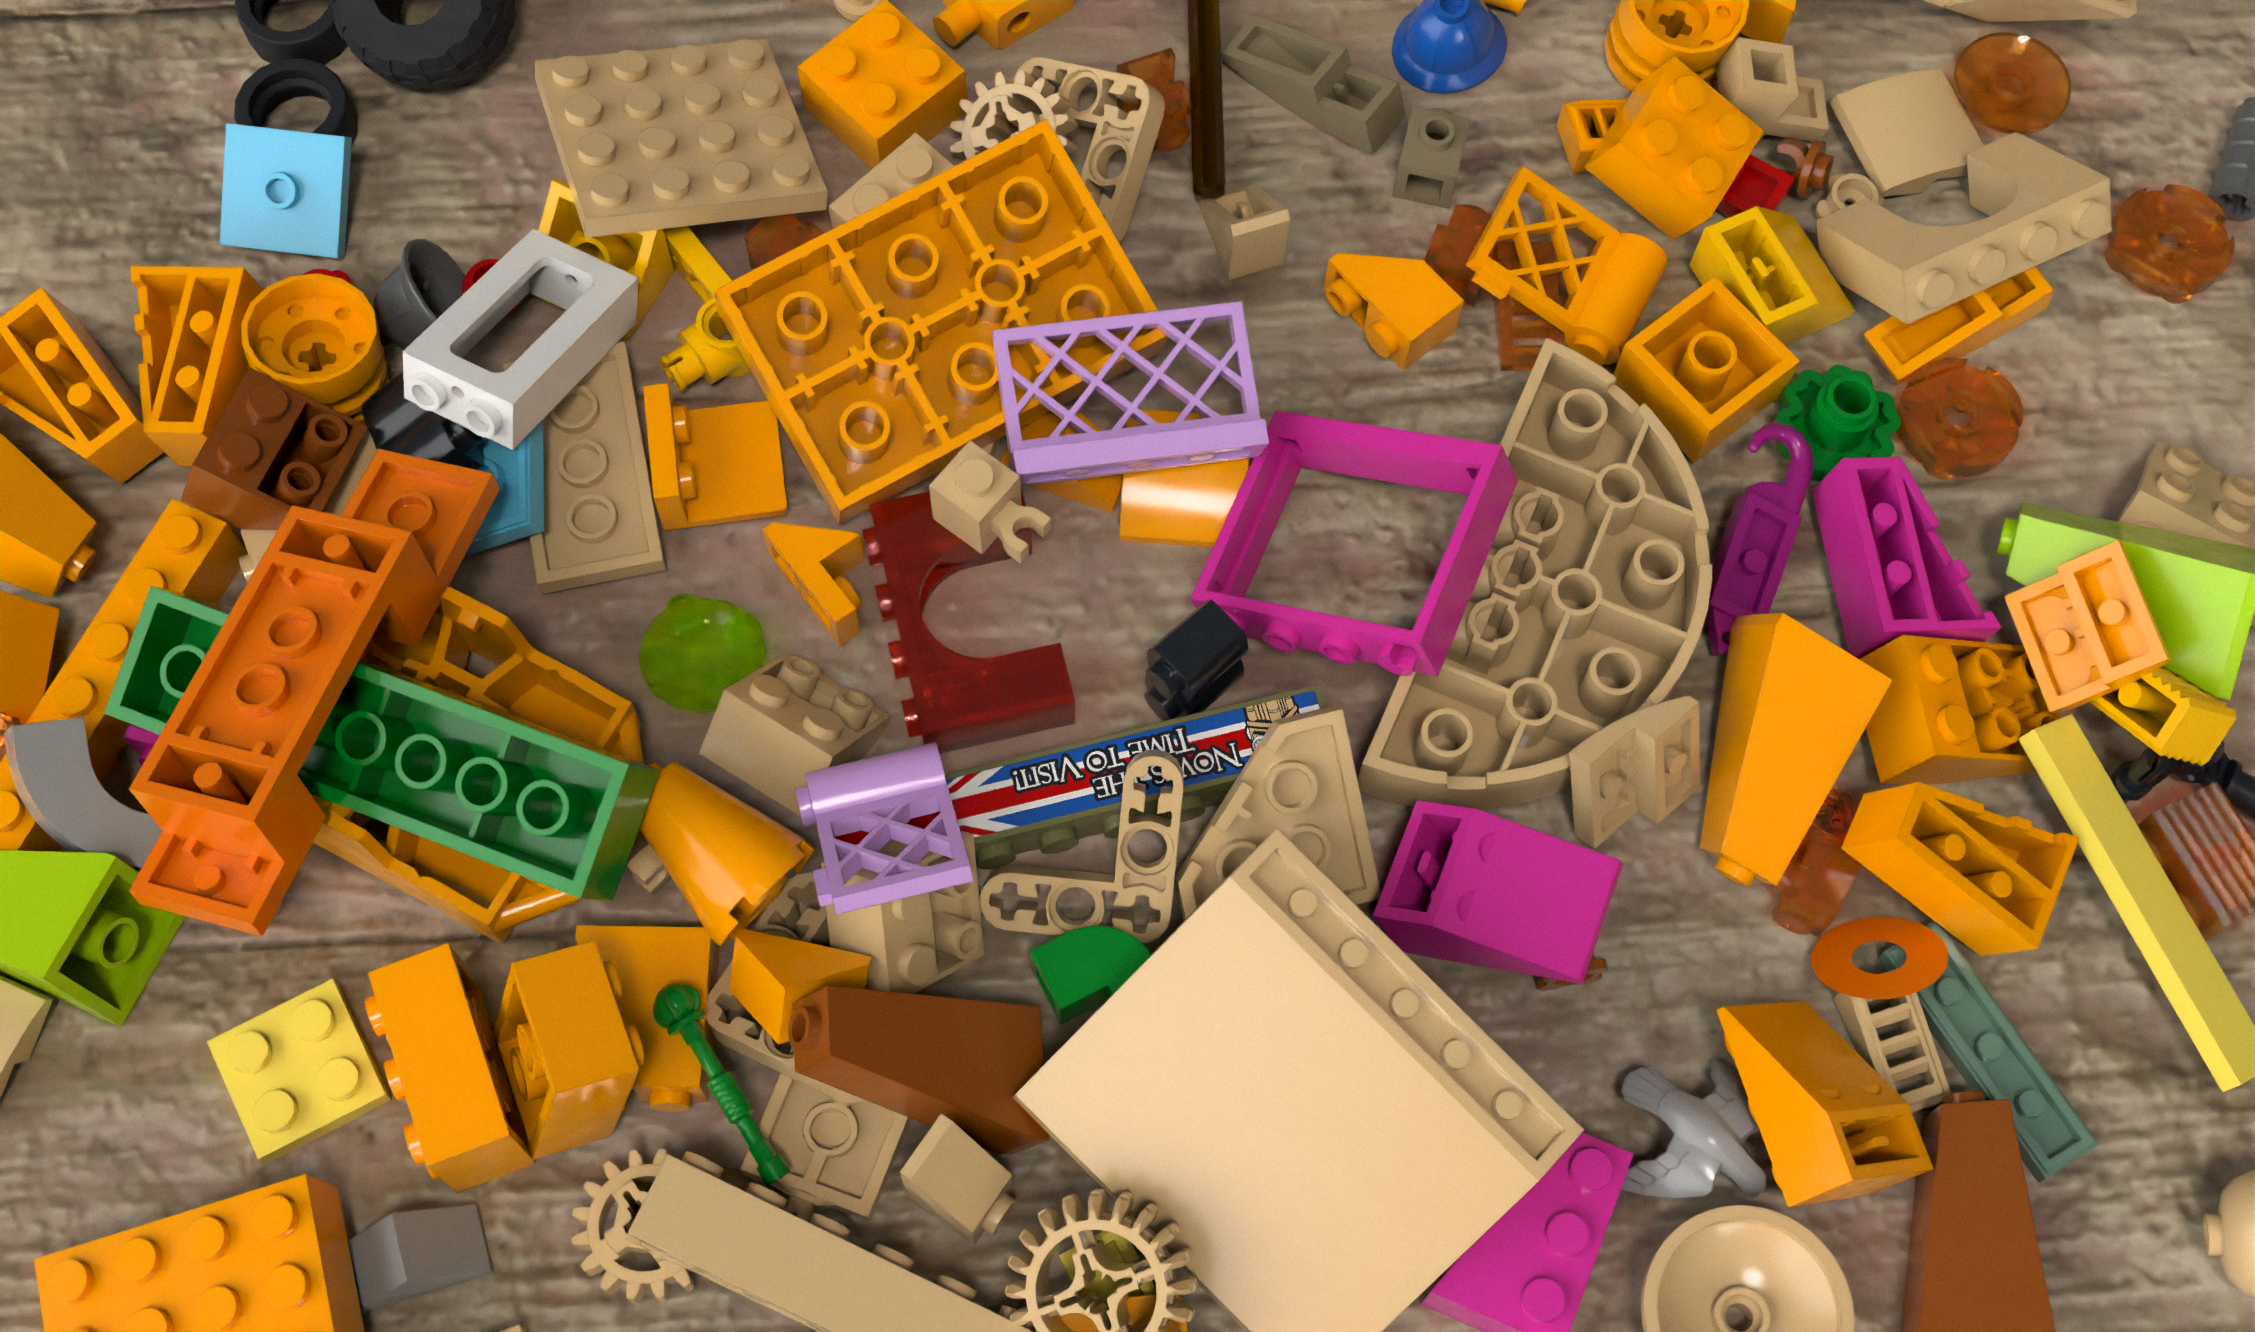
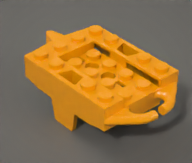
[311,586,644,945]

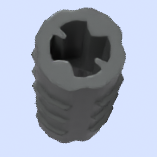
[2207,97,2255,221]

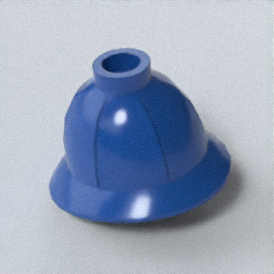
[1392,0,1507,94]

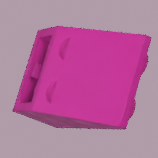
[1373,800,1623,984]

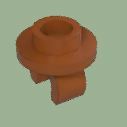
[1776,138,1834,199]

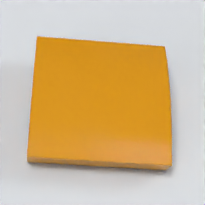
[1119,409,1249,547]
[2004,540,2171,716]

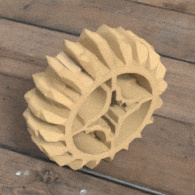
[1005,1189,1198,1332]

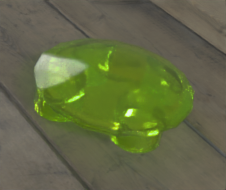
[638,593,766,713]

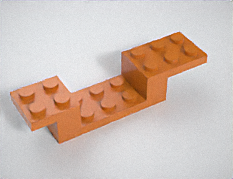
[129,449,500,937]

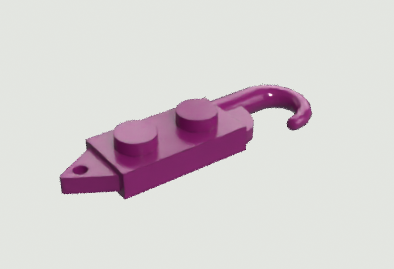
[1706,423,1814,656]

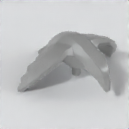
[1621,1057,1767,1198]

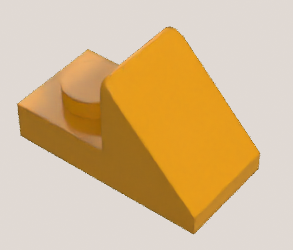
[762,522,865,647]

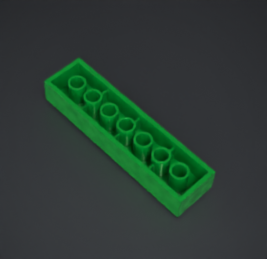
[104,586,660,900]

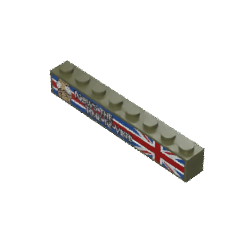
[834,683,1327,870]

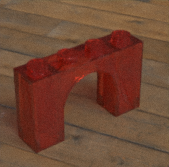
[862,489,1075,754]

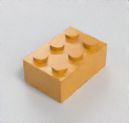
[492,940,644,1160]
[364,943,536,1193]

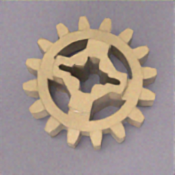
[950,70,1078,161]
[571,1149,695,1305]

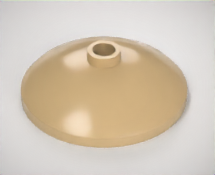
[1641,1205,1855,1332]

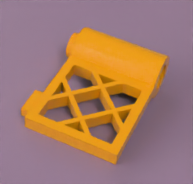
[1465,166,1668,366]

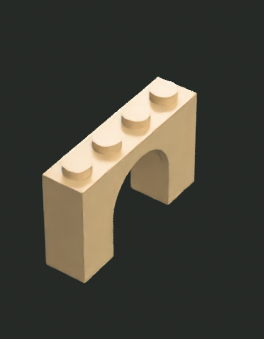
[1816,132,2112,324]

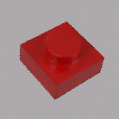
[1716,154,1795,217]

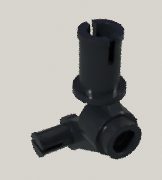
[2111,740,2255,821]

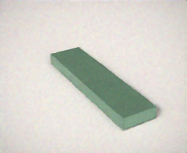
[1878,921,2099,1183]

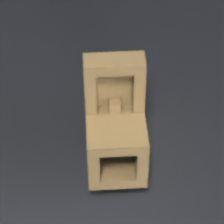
[1716,37,1829,144]

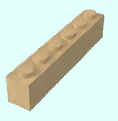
[626,1151,1036,1332]

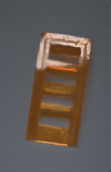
[1492,241,1561,371]

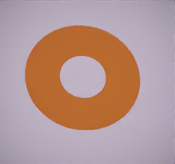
[1811,917,1948,999]

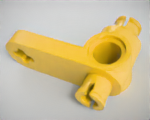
[658,226,752,392]

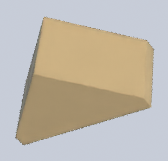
[1199,184,1290,280]

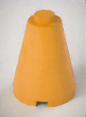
[639,762,816,947]

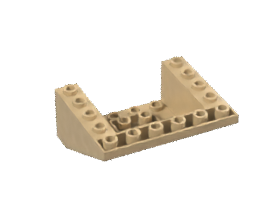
[1012,828,1584,1332]

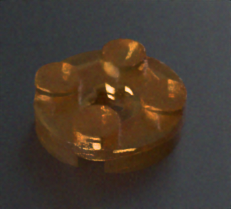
[2105,184,2235,304]
[1895,357,2023,480]

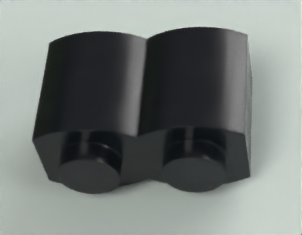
[361,372,483,470]
[1144,599,1248,721]

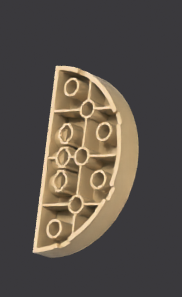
[1358,338,1712,810]

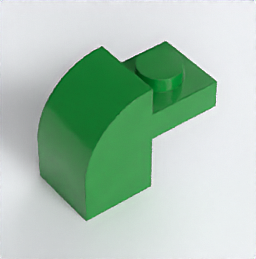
[1030,926,1152,1025]

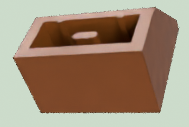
[181,367,368,530]

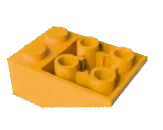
[1859,635,2060,785]
[1716,1001,1934,1207]

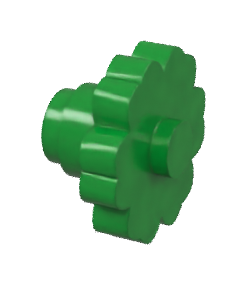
[1772,365,1901,482]

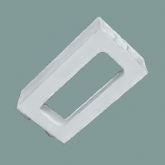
[403,229,639,450]

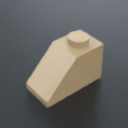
[900,1114,1016,1245]

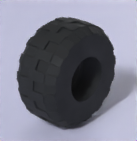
[330,0,516,92]

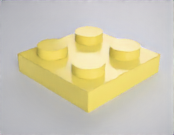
[207,978,392,1165]

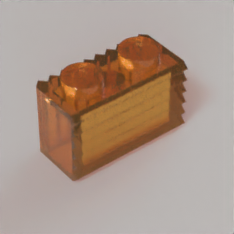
[2138,782,2255,941]

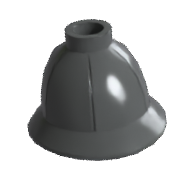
[373,239,465,349]

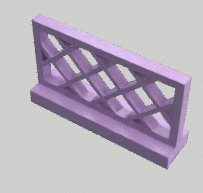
[992,301,1269,486]

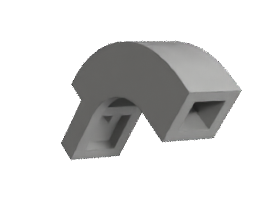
[4,717,162,872]

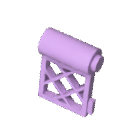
[795,742,973,915]

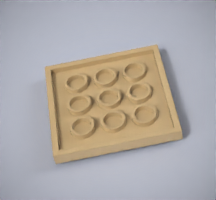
[535,39,828,238]

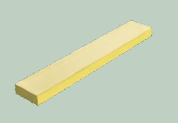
[2018,714,2255,1092]

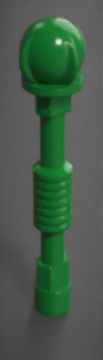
[653,983,791,1186]

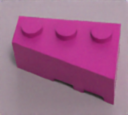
[1812,457,2002,659]
[1420,1132,1634,1332]

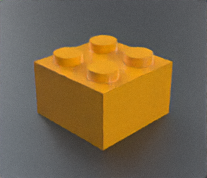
[797,0,967,170]
[1584,56,1764,241]
[1613,276,1800,463]

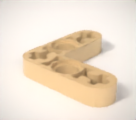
[1013,57,1165,243]
[979,749,1184,943]
[706,872,865,1104]

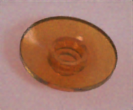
[1953,32,2071,134]

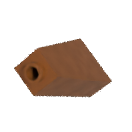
[788,985,1049,1155]
[1900,1091,2056,1332]

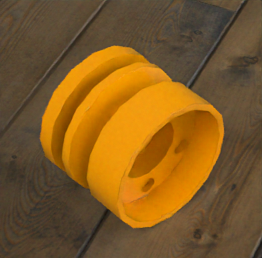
[1604,0,1749,92]
[241,273,390,425]

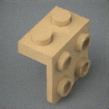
[2116,442,2255,549]

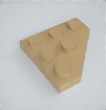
[1174,705,1381,921]

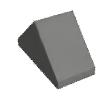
[348,1204,494,1314]

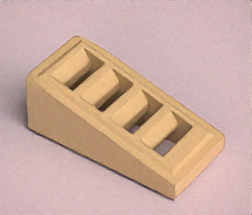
[1833,967,1952,1114]

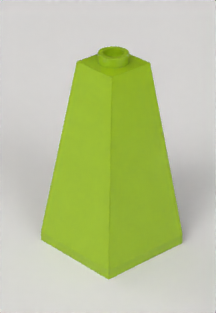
[1996,502,2255,700]
[0,850,186,1027]

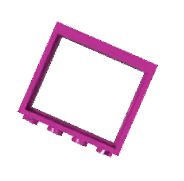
[1190,411,1518,676]

